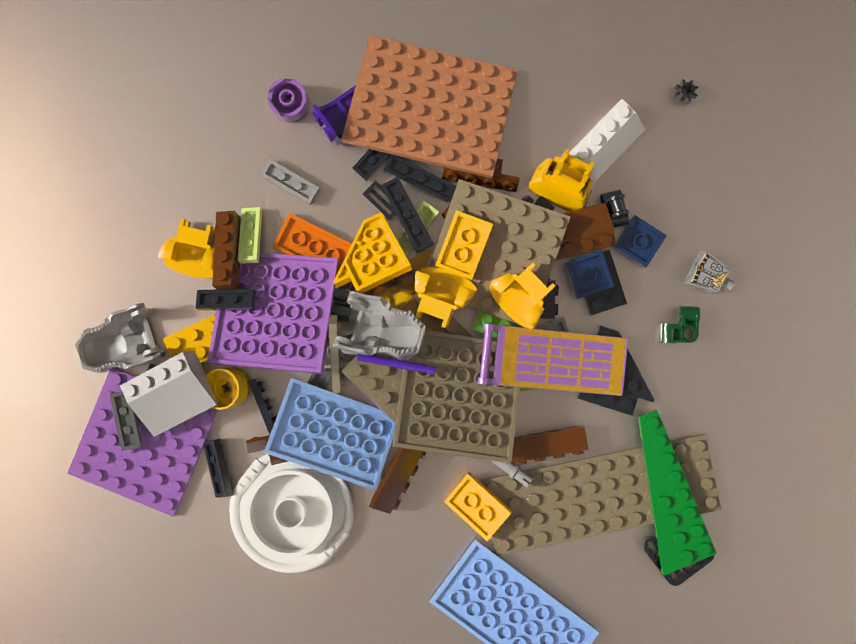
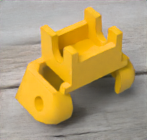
[529,149,595,211]
[158,218,215,279]
[490,263,555,329]
[415,267,477,328]

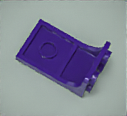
[312,85,356,146]

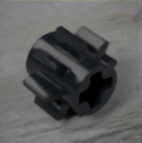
[673,79,698,104]

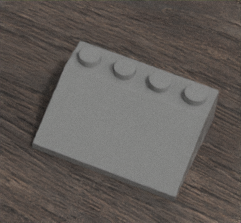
[120,351,218,437]

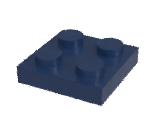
[613,215,667,268]
[564,250,614,299]

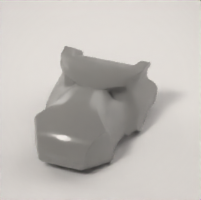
[333,291,426,361]
[75,303,165,373]

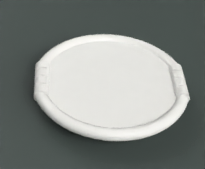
[230,454,354,573]

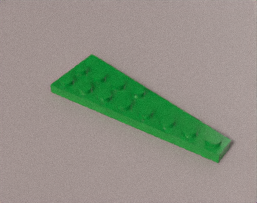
[638,409,717,576]

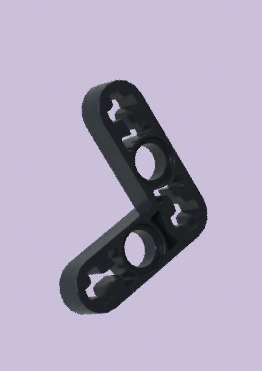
[642,536,715,586]

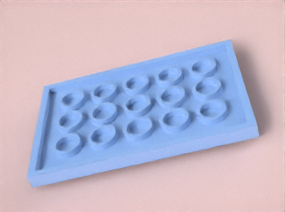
[264,378,396,490]

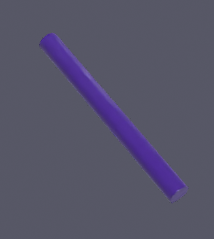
[357,354,437,375]

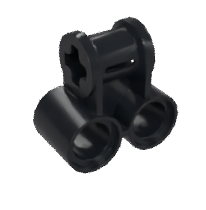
[600,189,630,228]
[331,284,353,322]

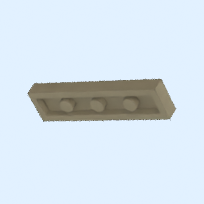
[329,315,344,393]

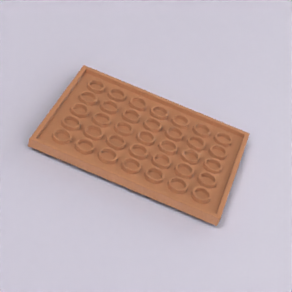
[341,35,518,178]

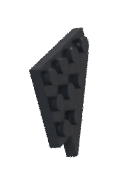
[577,326,654,416]

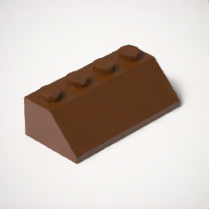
[556,203,616,260]
[369,448,426,514]

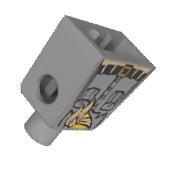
[684,251,735,294]

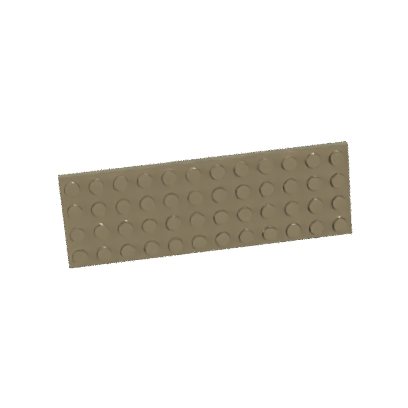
[480,434,721,556]

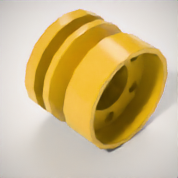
[206,367,251,410]

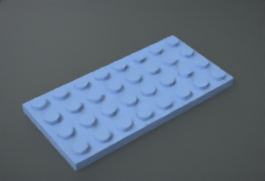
[430,539,600,644]

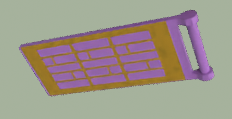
[477,324,628,396]

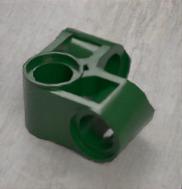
[660,306,700,343]

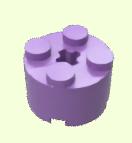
[268,78,309,122]

